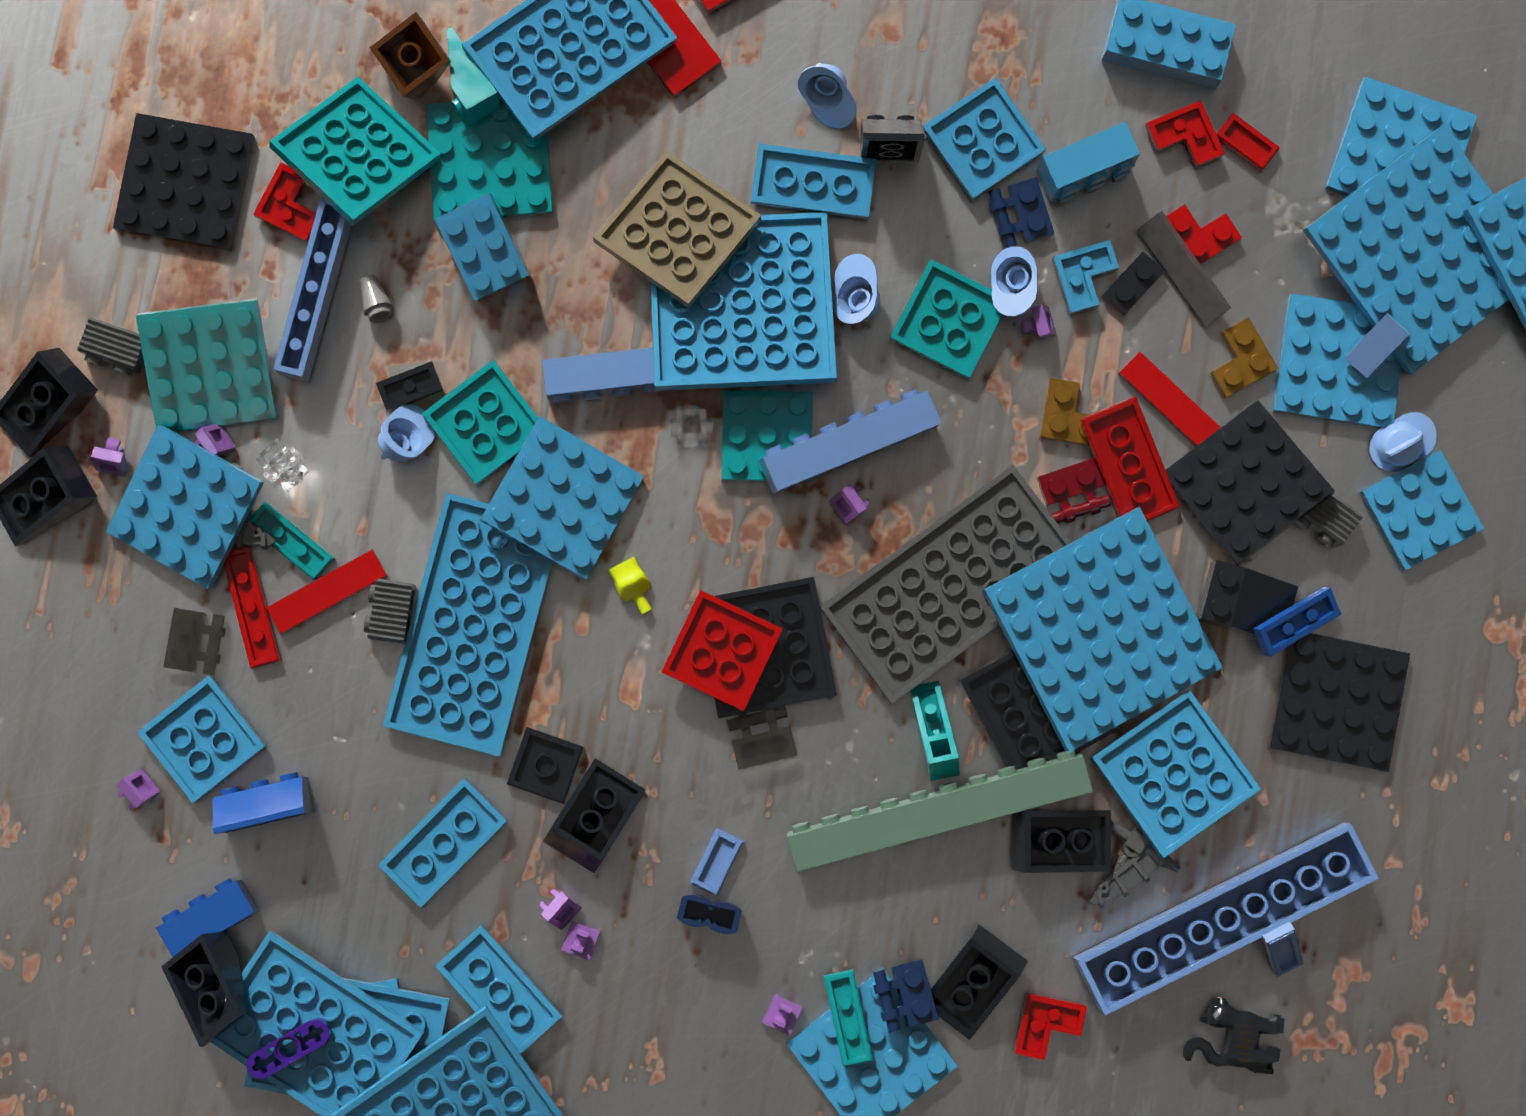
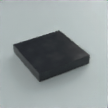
[507,727,584,804]

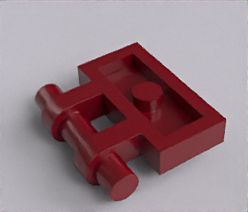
[1037,458,1111,524]

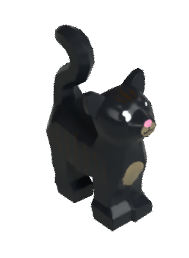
[1183,997,1285,1075]

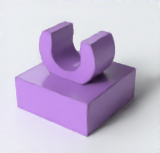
[1021,304,1057,339]
[194,424,236,456]
[91,438,128,477]
[829,484,870,525]
[117,769,161,810]
[540,889,582,930]
[561,921,600,960]
[762,994,803,1036]

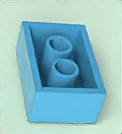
[1036,122,1140,203]
[434,193,531,301]

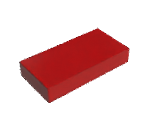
[1216,113,1280,173]

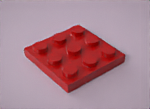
[661,590,783,711]

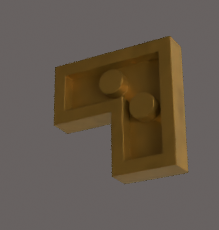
[1210,317,1278,399]
[1040,378,1089,446]

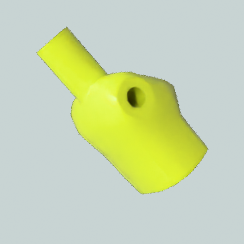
[608,557,652,615]

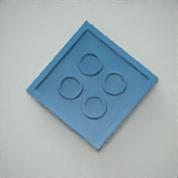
[923,77,1046,201]
[1359,450,1484,571]
[137,675,267,803]

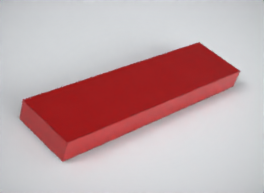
[1118,351,1221,447]
[224,545,281,669]
[266,549,388,634]

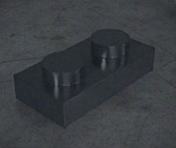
[1102,251,1165,316]
[376,361,444,412]

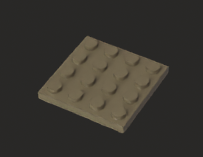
[593,150,761,308]

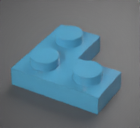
[1052,240,1119,315]

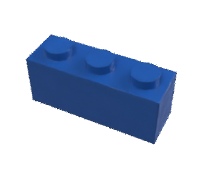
[156,878,260,957]

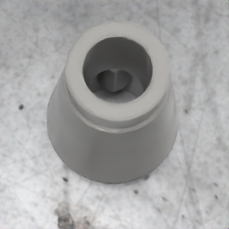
[359,275,393,322]

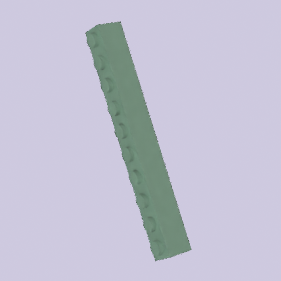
[787,750,1093,872]

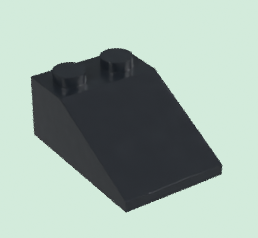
[860,115,925,162]
[0,348,98,457]
[0,445,97,546]
[1196,560,1298,638]
[543,758,646,873]
[1012,809,1111,873]
[931,924,1028,1040]
[161,932,245,1047]

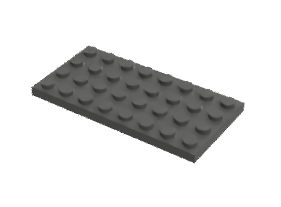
[820,465,1072,704]

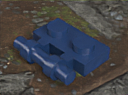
[988,177,1054,248]
[873,960,939,1033]

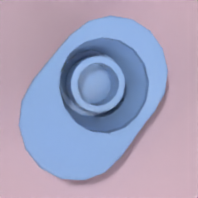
[798,62,856,129]
[991,246,1038,316]
[833,254,880,324]
[378,404,436,462]
[1369,412,1437,472]

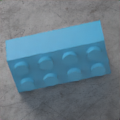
[1102,0,1236,90]

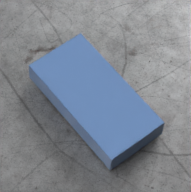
[1345,313,1410,378]
[690,828,744,896]
[1262,922,1303,977]

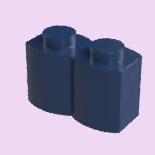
[677,894,742,934]

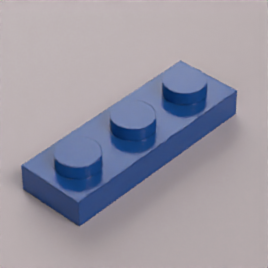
[1253,587,1341,657]

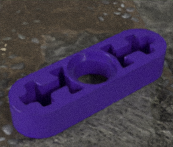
[247,1018,332,1079]

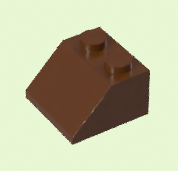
[369,12,452,99]

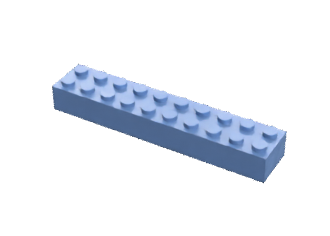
[1072,823,1379,1016]

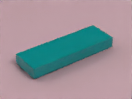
[248,501,335,581]
[823,969,873,1067]

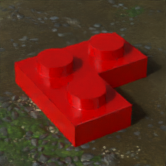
[1145,100,1225,167]
[253,162,316,243]
[1166,204,1242,265]
[1014,992,1087,1060]

